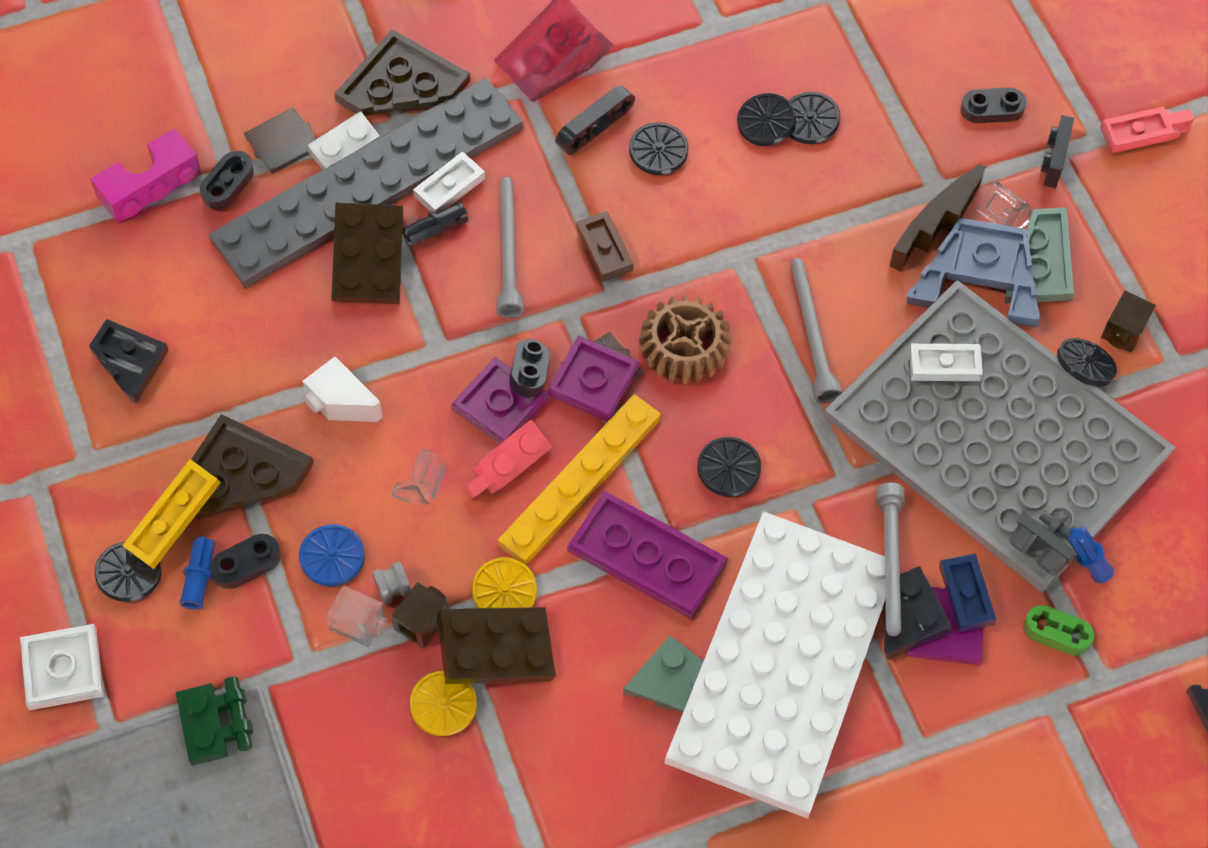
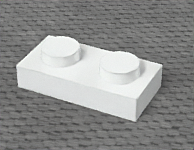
[307,112,380,170]
[413,152,485,213]
[909,343,983,381]

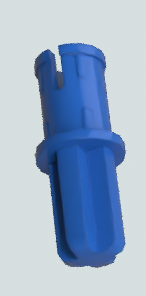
[1068,527,1114,583]
[179,536,215,610]

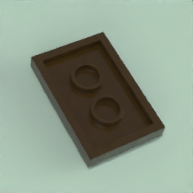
[331,202,403,304]
[436,607,556,684]

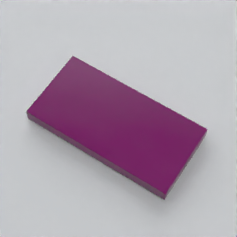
[567,491,728,620]

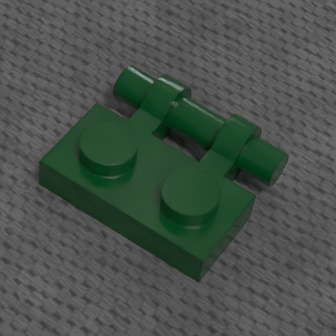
[175,676,254,766]

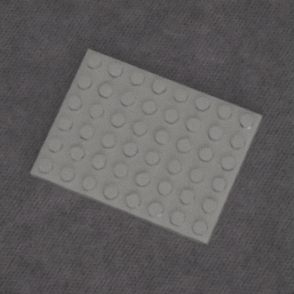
[824,280,1176,594]

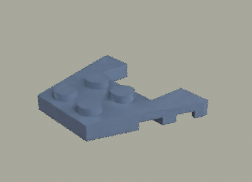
[907,218,1040,327]

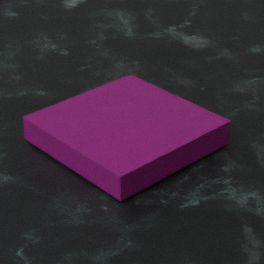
[547,335,640,422]
[451,357,549,444]
[907,587,983,665]

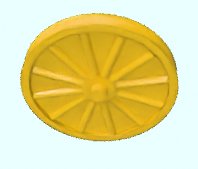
[472,557,537,608]
[410,670,477,736]

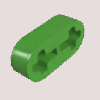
[1023,605,1094,656]

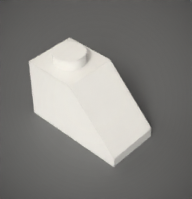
[303,357,383,422]

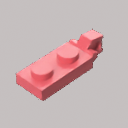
[1100,106,1195,154]
[462,420,553,499]

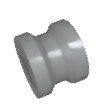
[372,561,411,605]

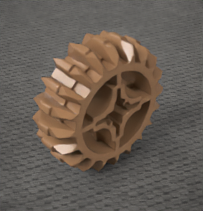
[639,294,732,385]

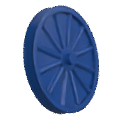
[299,524,365,586]

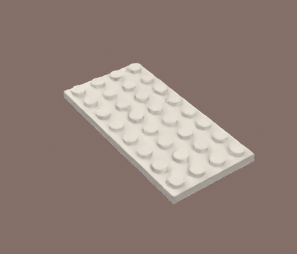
[664,511,886,819]

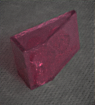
[494,0,614,103]

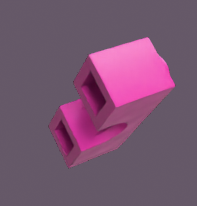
[90,128,202,223]

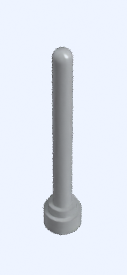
[496,176,524,318]
[791,258,842,404]
[876,482,905,636]

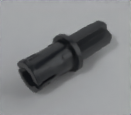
[402,202,469,245]

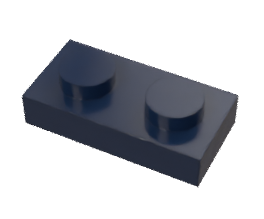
[939,553,997,632]

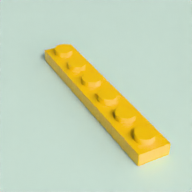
[498,394,661,565]

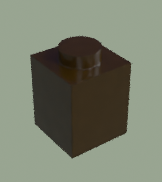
[1101,290,1156,353]
[391,582,448,649]

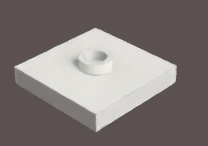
[20,624,104,711]

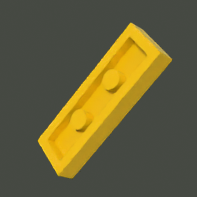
[122,459,221,569]

